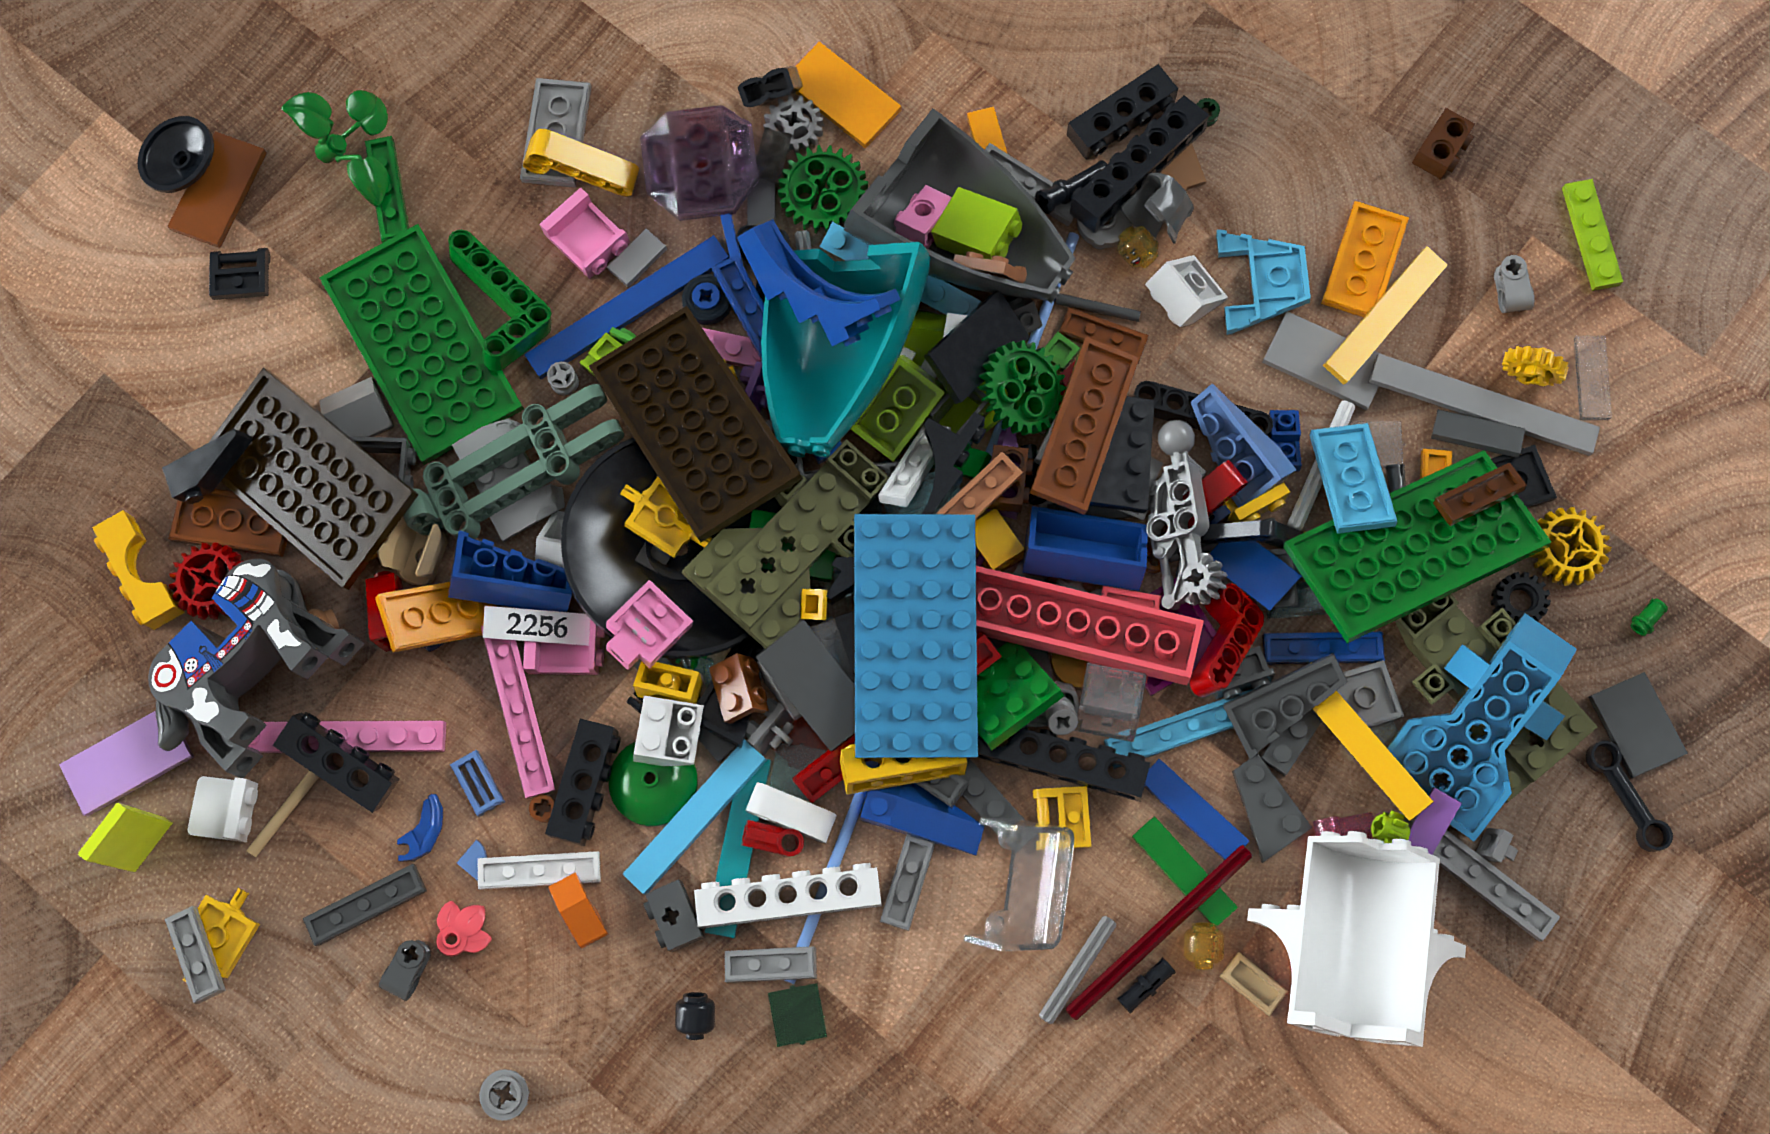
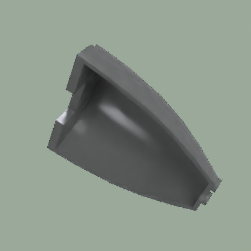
[844,108,1076,304]

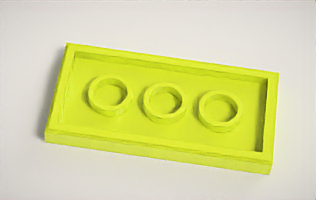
[78,803,173,872]

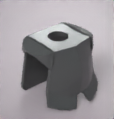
[1121,173,1194,245]

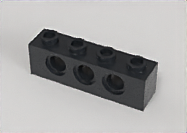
[1067,64,1178,160]
[273,712,400,813]
[545,718,621,846]

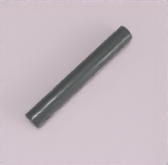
[1056,293,1141,322]

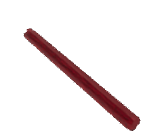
[1066,845,1253,1020]

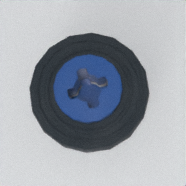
[682,274,732,325]

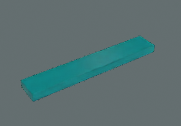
[705,759,772,939]

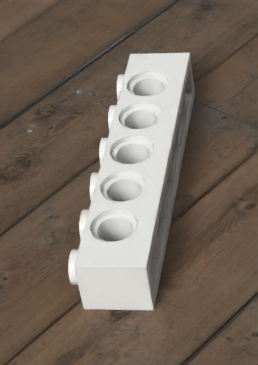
[694,863,882,929]

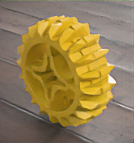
[1530,507,1612,586]

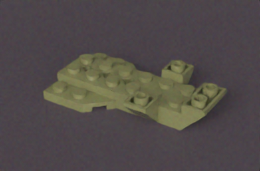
[682,439,889,649]
[1395,594,1598,803]

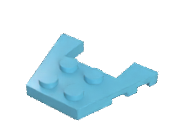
[1216,229,1311,335]

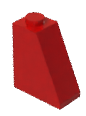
[365,571,404,652]

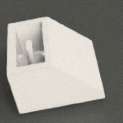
[633,696,704,766]

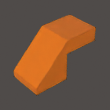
[548,873,608,949]

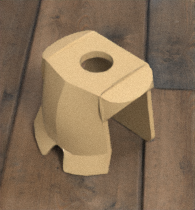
[377,517,448,586]

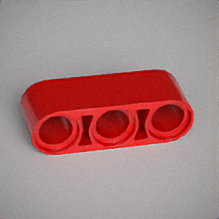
[1183,460,1248,528]

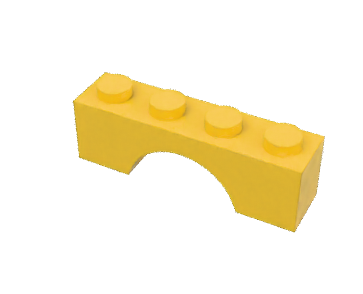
[92,510,185,630]

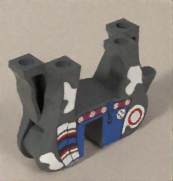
[148,559,365,778]

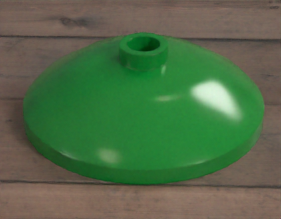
[608,741,698,827]

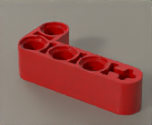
[1190,583,1264,698]

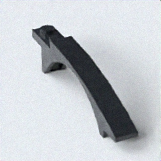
[827,412,986,605]

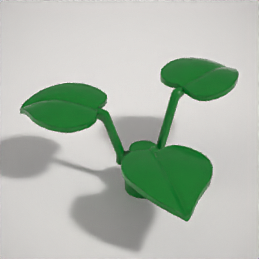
[281,90,390,207]

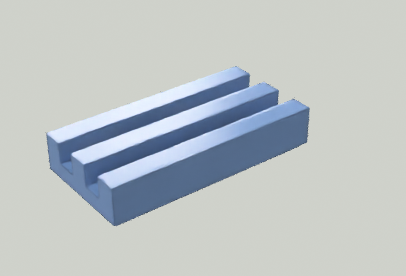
[450,750,505,817]

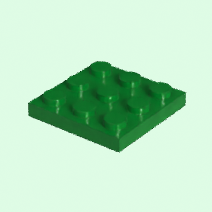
[977,642,1064,750]

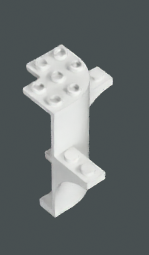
[1247,831,1466,1047]

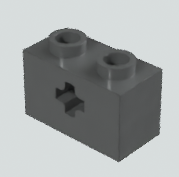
[644,879,705,952]

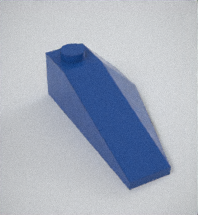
[860,764,985,856]

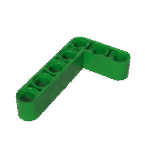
[448,229,551,371]

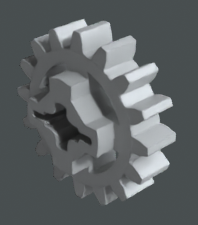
[763,95,824,155]

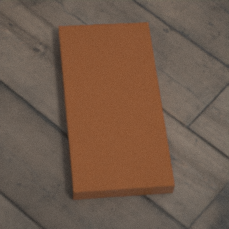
[167,131,267,248]
[168,489,287,557]

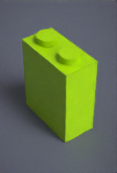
[931,187,1022,260]

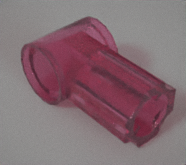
[1313,812,1375,839]

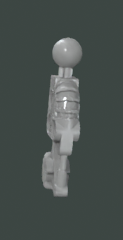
[1146,420,1228,611]

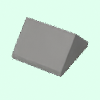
[319,377,394,437]

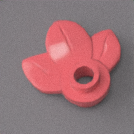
[436,901,492,957]

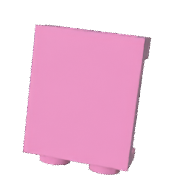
[540,188,630,279]
[523,619,605,675]

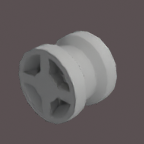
[547,361,579,396]
[1044,697,1078,735]

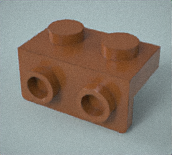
[709,653,769,724]

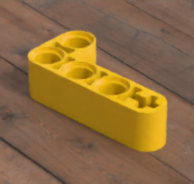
[523,129,639,196]

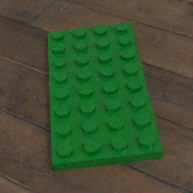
[319,224,524,465]
[1283,450,1552,643]

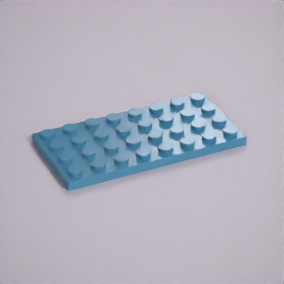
[854,514,978,758]

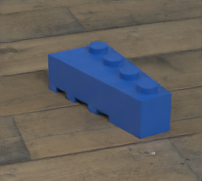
[448,530,572,612]

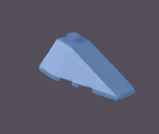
[1191,384,1296,508]

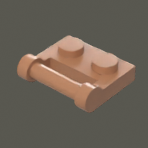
[953,252,1027,283]

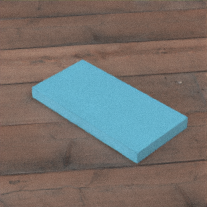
[1309,423,1397,534]

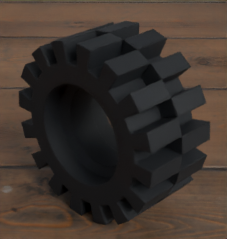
[1491,572,1551,623]

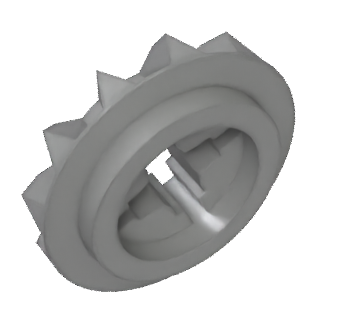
[479,1069,530,1121]

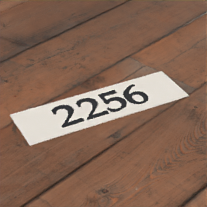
[483,606,590,646]

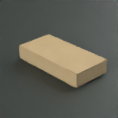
[1219,952,1288,1016]

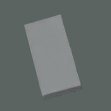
[607,229,667,288]

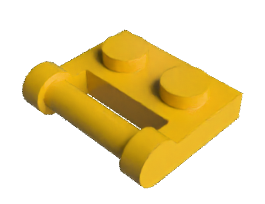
[1033,786,1091,851]

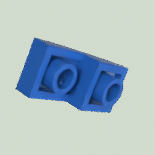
[1269,410,1302,471]

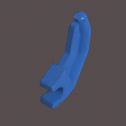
[397,794,443,862]

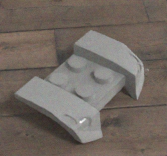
[452,419,565,542]

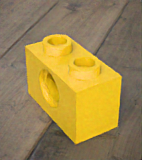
[633,661,703,704]

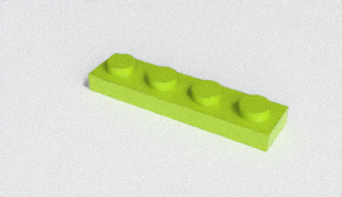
[1562,179,1623,291]

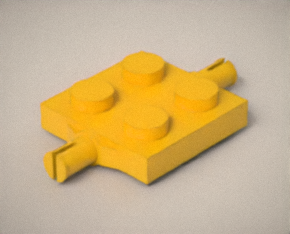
[620,476,712,558]
[173,888,260,982]

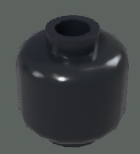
[675,992,715,1040]

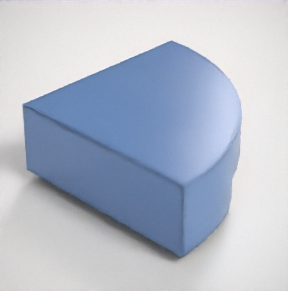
[457,840,487,881]

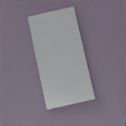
[520,78,592,187]
[1262,312,1383,410]

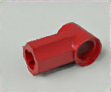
[741,820,804,857]

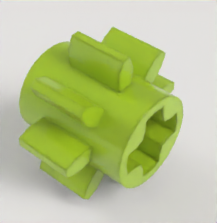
[1371,810,1410,843]

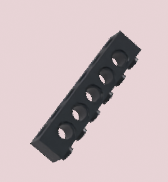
[1070,95,1209,233]
[977,725,1150,802]

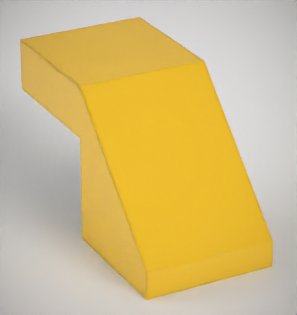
[801,589,827,620]

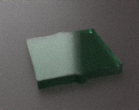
[768,983,828,1047]

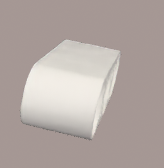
[745,782,837,843]

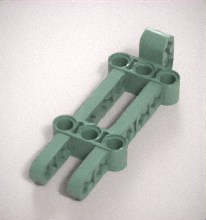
[403,384,625,539]

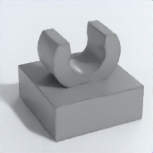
[1476,828,1518,862]

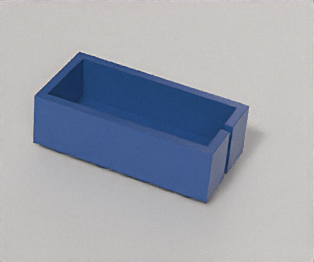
[1022,506,1148,591]

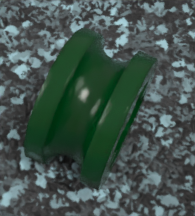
[1196,98,1220,127]

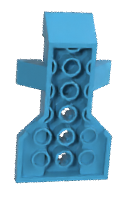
[1387,613,1577,842]

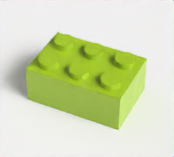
[851,355,947,462]

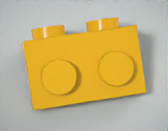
[1223,483,1290,523]

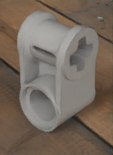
[1494,255,1535,313]

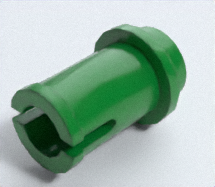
[1630,598,1668,636]

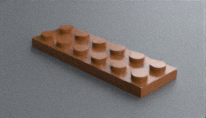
[1029,337,1139,515]

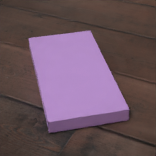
[59,711,194,817]

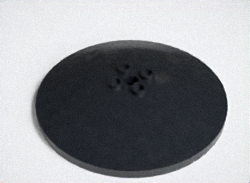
[561,437,782,659]

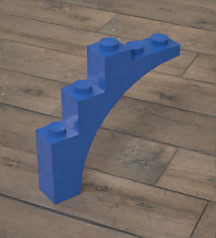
[737,219,901,347]

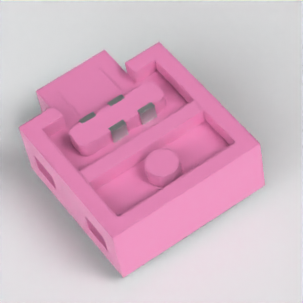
[606,580,693,670]

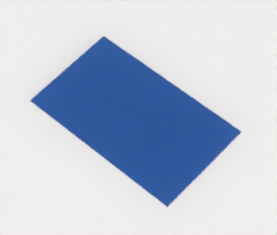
[1209,541,1302,611]

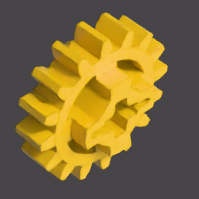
[1502,346,1569,387]

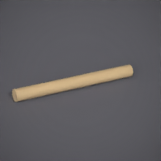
[246,771,319,857]

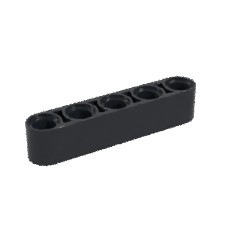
[1133,381,1273,436]

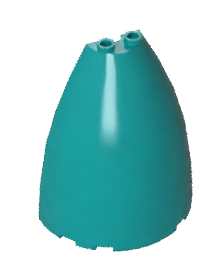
[761,242,930,457]

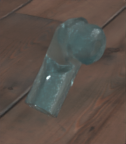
[682,656,715,688]

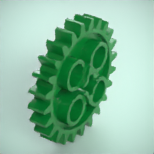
[778,145,868,234]
[979,340,1066,436]

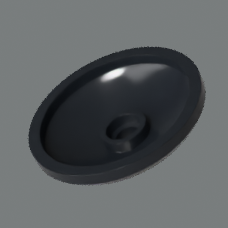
[137,116,214,193]

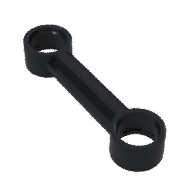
[1586,741,1673,852]

